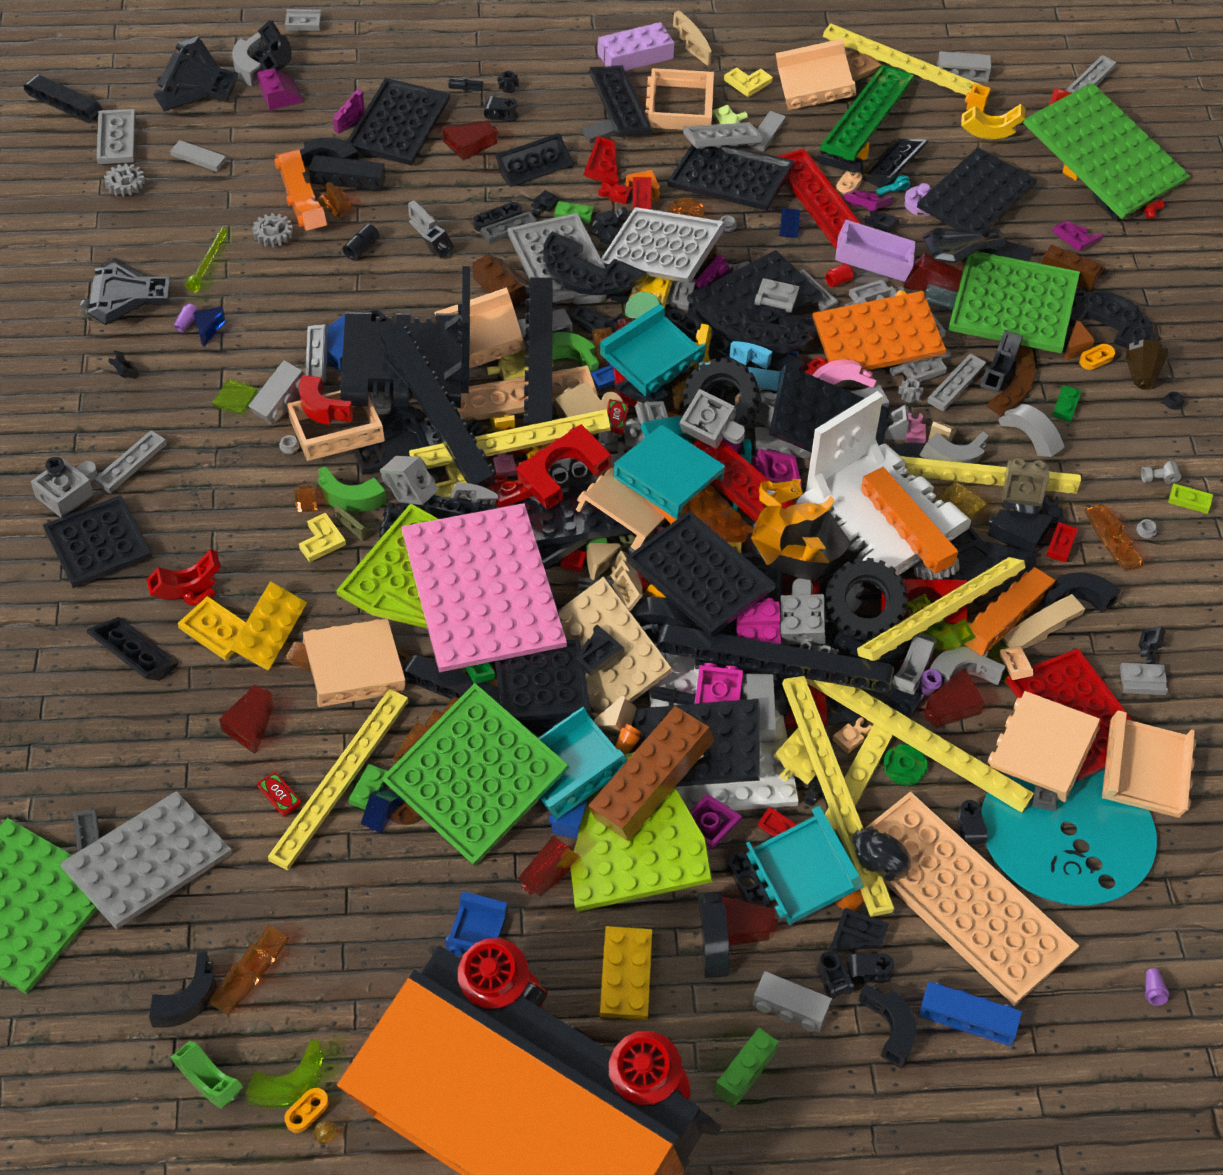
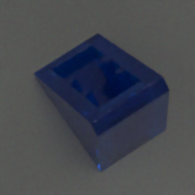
[779,208,801,238]
[193,307,225,346]
[361,787,402,833]

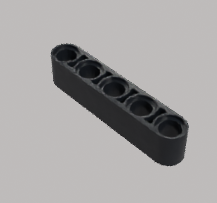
[24,74,102,123]

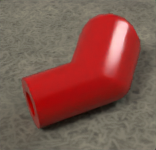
[1144,200,1164,219]
[183,587,216,606]

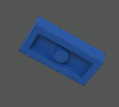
[591,365,615,391]

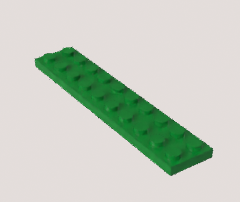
[820,65,914,161]

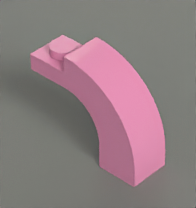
[812,359,876,388]

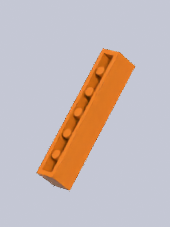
[861,467,958,574]
[962,567,1056,656]

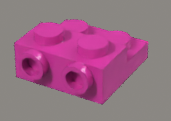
[751,449,802,487]
[736,598,781,644]
[695,663,743,704]

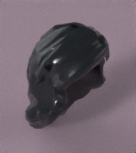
[852,826,911,881]

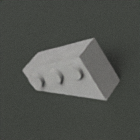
[249,360,304,425]

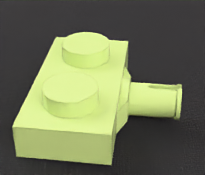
[712,105,748,124]

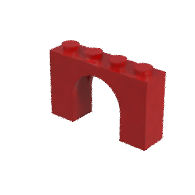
[516,424,612,510]
[881,579,967,633]

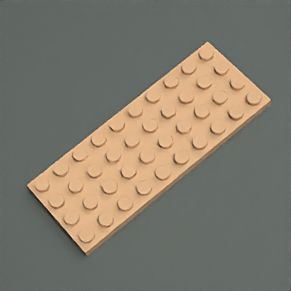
[866,792,1079,1006]

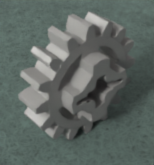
[104,163,145,197]
[252,213,293,247]
[913,558,959,580]

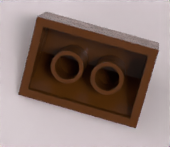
[1042,244,1105,292]
[473,254,530,307]

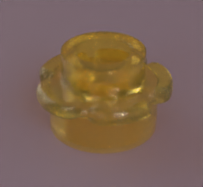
[313,1121,337,1144]

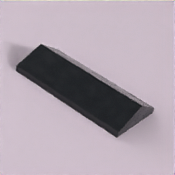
[496,133,574,187]
[862,138,928,187]
[86,617,178,681]

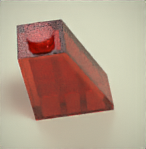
[442,121,498,161]
[903,253,962,295]
[924,668,984,728]
[219,684,274,754]
[518,835,580,897]
[722,896,778,946]

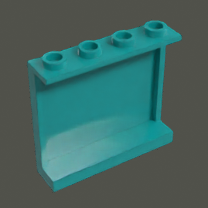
[600,304,706,397]
[613,425,725,520]
[538,707,627,820]
[746,805,864,925]

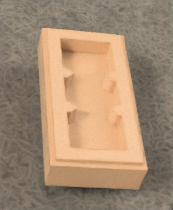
[1000,646,1033,680]

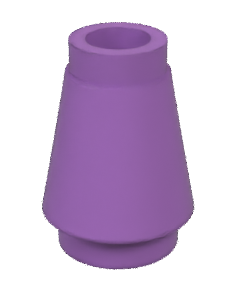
[173,304,200,332]
[918,669,942,697]
[1145,968,1169,1006]

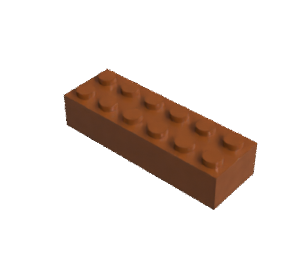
[588,706,714,841]

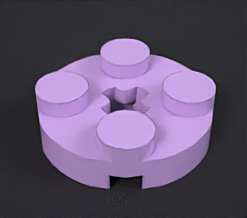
[905,183,932,216]

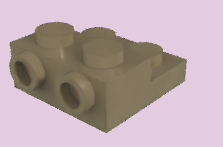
[1001,458,1049,504]

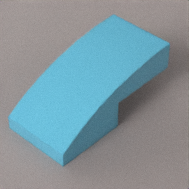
[730,341,772,369]

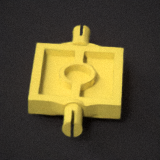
[487,350,553,380]
[773,727,816,785]

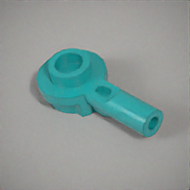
[876,175,911,196]

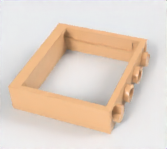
[645,68,714,130]
[287,390,385,461]

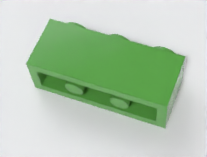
[715,1028,779,1108]

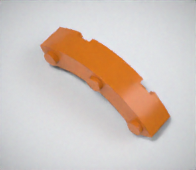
[274,149,327,231]

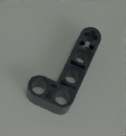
[424,495,497,519]

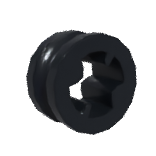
[45,457,66,477]

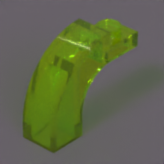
[907,594,976,651]
[245,1039,324,1109]

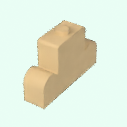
[553,382,629,436]

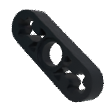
[817,150,863,173]
[473,202,522,232]
[728,852,769,913]

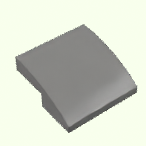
[450,482,498,506]

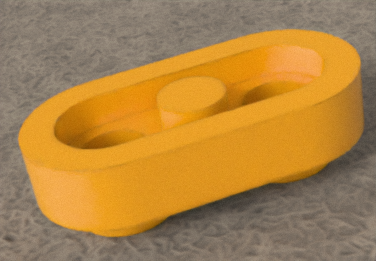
[1079,344,1115,370]
[285,1088,328,1133]

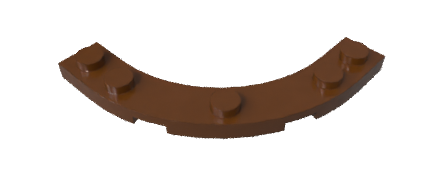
[987,345,1035,417]

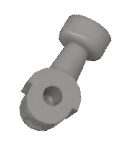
[1141,461,1181,484]

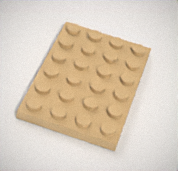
[557,577,674,716]

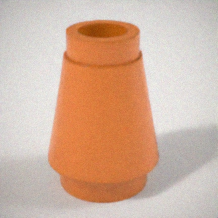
[615,724,642,754]

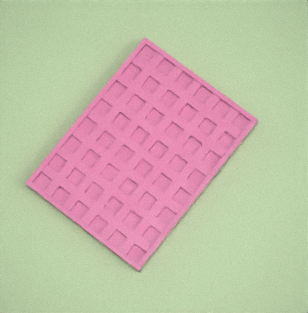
[402,503,567,672]

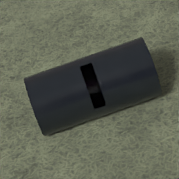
[342,224,380,260]

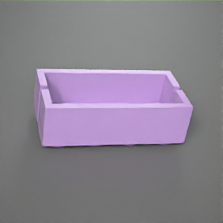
[598,22,674,71]
[835,220,915,282]

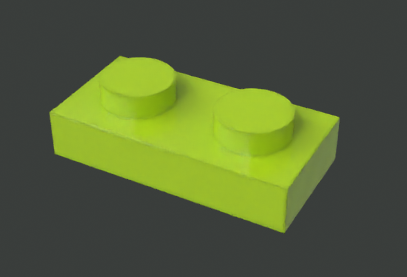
[1168,483,1213,514]

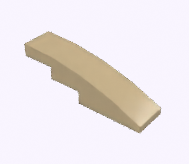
[673,10,712,66]
[609,551,643,611]
[1002,594,1085,649]

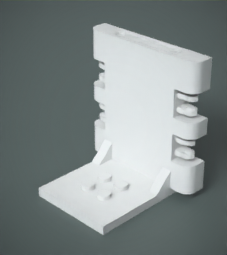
[796,391,971,589]

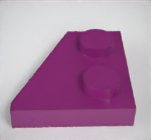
[333,88,365,134]
[844,190,893,211]
[1052,220,1103,251]
[695,254,732,289]

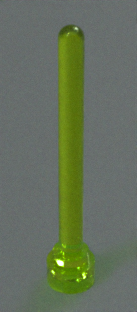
[185,227,227,292]

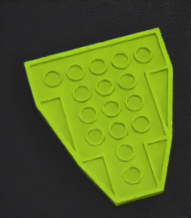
[336,503,438,629]
[570,752,713,912]

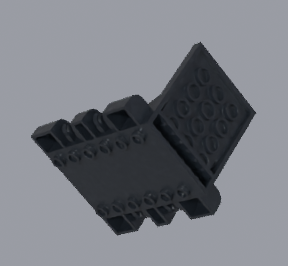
[341,266,470,408]

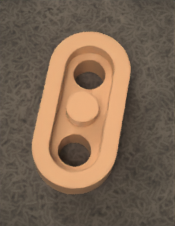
[836,171,862,198]

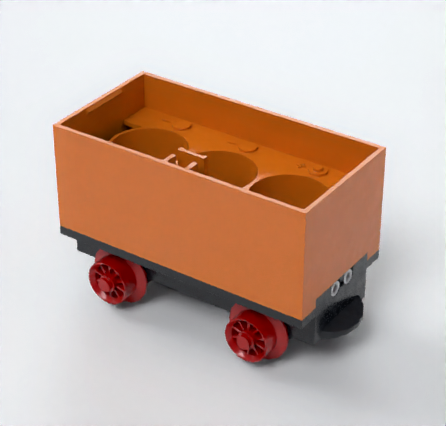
[337,938,721,1175]

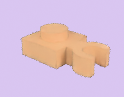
[832,717,872,754]

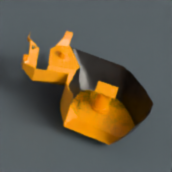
[751,479,852,581]

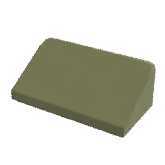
[334,505,374,541]

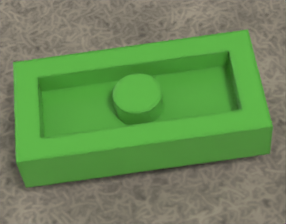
[554,201,593,224]
[348,764,388,811]

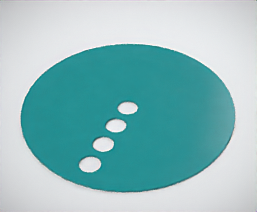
[981,770,1157,906]

